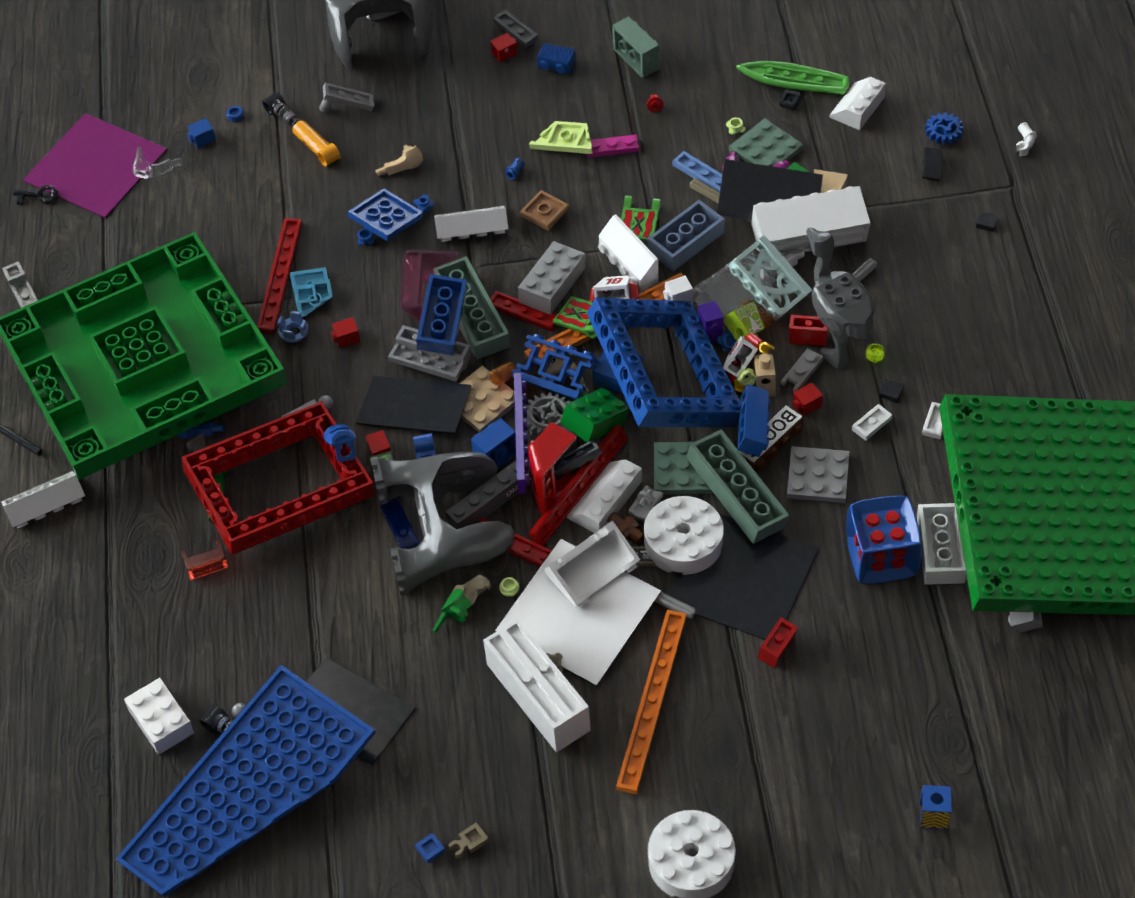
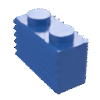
[537,43,576,74]

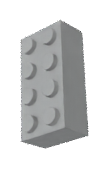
[518,241,585,315]

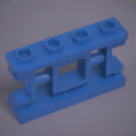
[511,334,598,400]

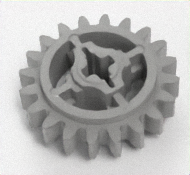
[524,392,570,437]

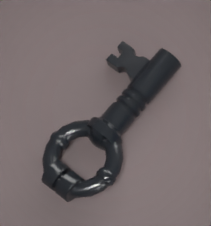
[13,185,58,205]

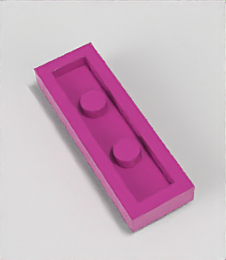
[587,135,639,158]

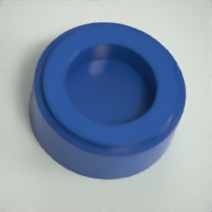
[226,106,244,122]

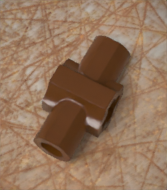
[607,512,644,544]

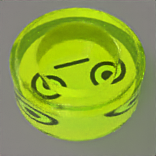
[866,343,885,362]

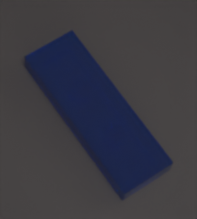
[380,499,420,549]

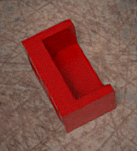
[757,617,798,668]

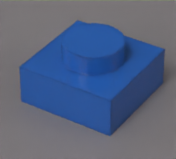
[415,833,445,864]

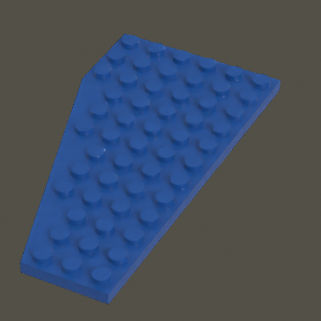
[116,665,376,897]

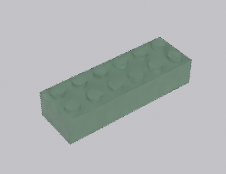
[433,256,510,360]
[686,429,789,544]

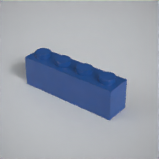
[737,384,771,457]

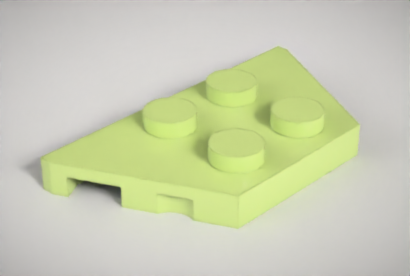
[529,121,593,154]

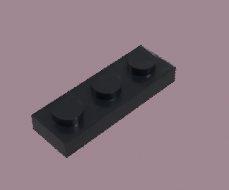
[554,439,602,481]

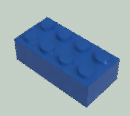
[416,274,467,355]

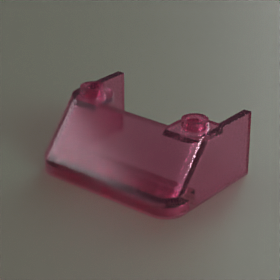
[400,250,458,323]

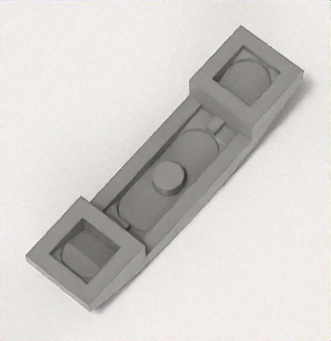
[2,261,38,308]

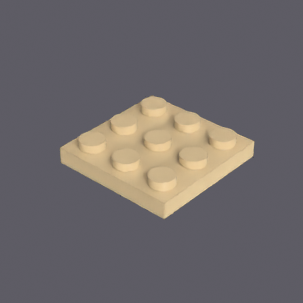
[460,366,515,433]

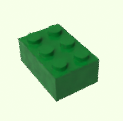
[560,388,630,442]

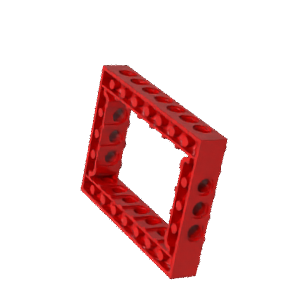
[182,401,374,555]

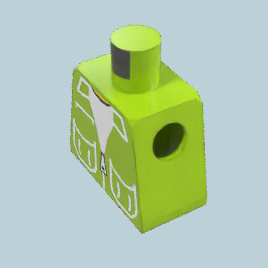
[723,301,764,341]

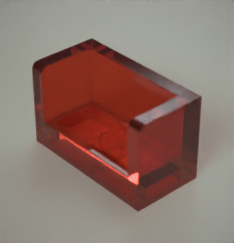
[181,539,228,580]

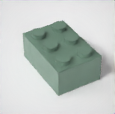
[612,17,660,78]

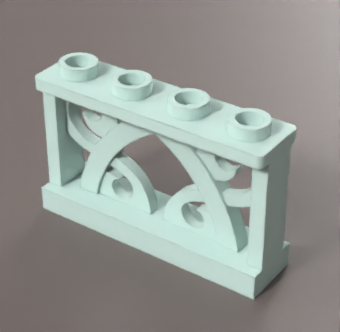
[728,235,812,321]

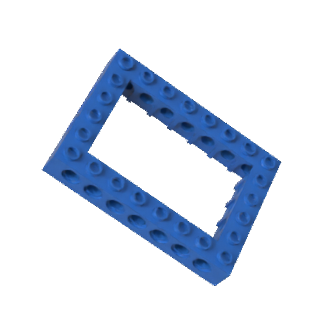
[587,298,741,427]

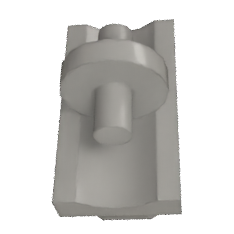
[628,485,663,523]

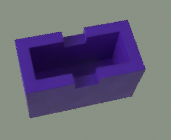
[698,300,724,343]

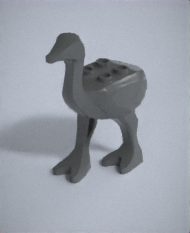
[806,227,875,370]

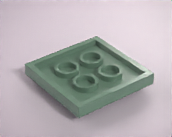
[729,118,803,167]
[654,442,712,494]

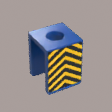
[919,785,951,829]

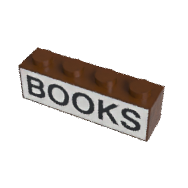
[739,405,804,472]

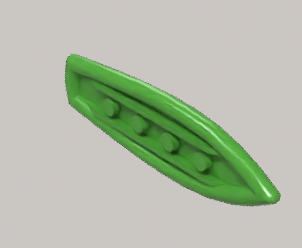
[736,61,850,94]

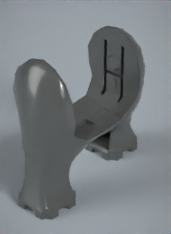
[325,0,432,69]
[370,452,515,595]

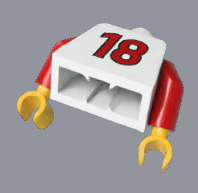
[589,276,639,302]
[723,333,775,393]

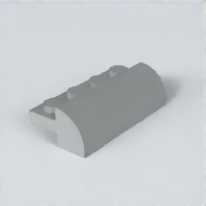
[388,325,471,382]

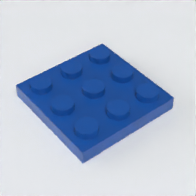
[348,188,423,241]

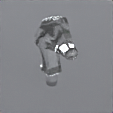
[132,146,182,178]

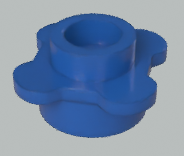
[413,195,434,213]
[357,228,375,246]
[717,330,736,352]

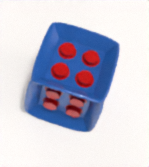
[846,495,922,584]

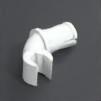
[1016,122,1037,156]

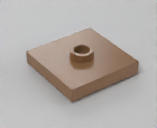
[520,190,569,231]

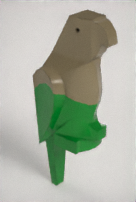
[433,575,491,633]

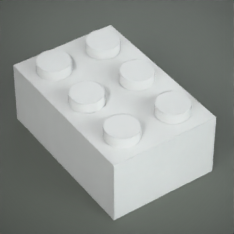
[124,678,194,755]

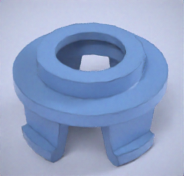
[277,311,309,343]

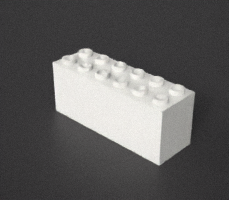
[751,186,870,256]
[483,619,591,753]

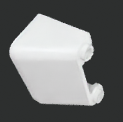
[544,521,640,608]

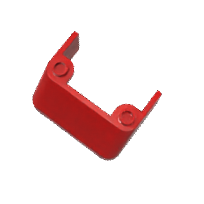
[527,422,577,515]

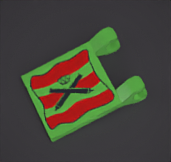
[621,196,660,241]
[553,296,597,339]

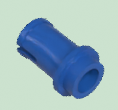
[505,158,525,180]

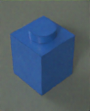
[187,118,216,148]

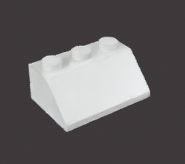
[829,77,886,130]

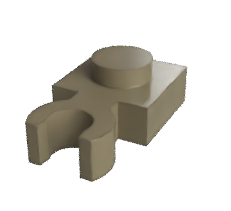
[448,823,489,859]

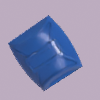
[323,424,357,462]

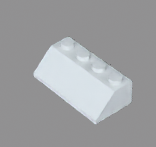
[434,206,508,241]
[598,214,658,292]
[567,459,642,533]
[1,471,85,528]

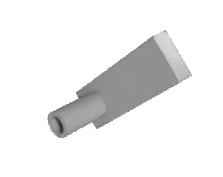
[319,82,374,113]

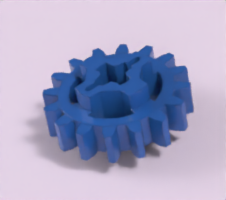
[925,112,964,145]

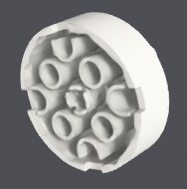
[644,496,723,575]
[648,810,735,898]

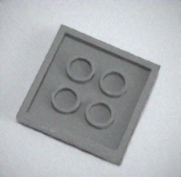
[787,446,849,503]

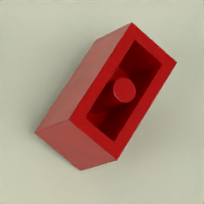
[789,315,828,346]

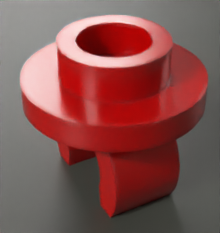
[647,94,664,113]

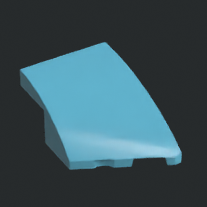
[290,267,333,318]

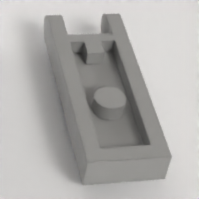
[780,348,823,392]

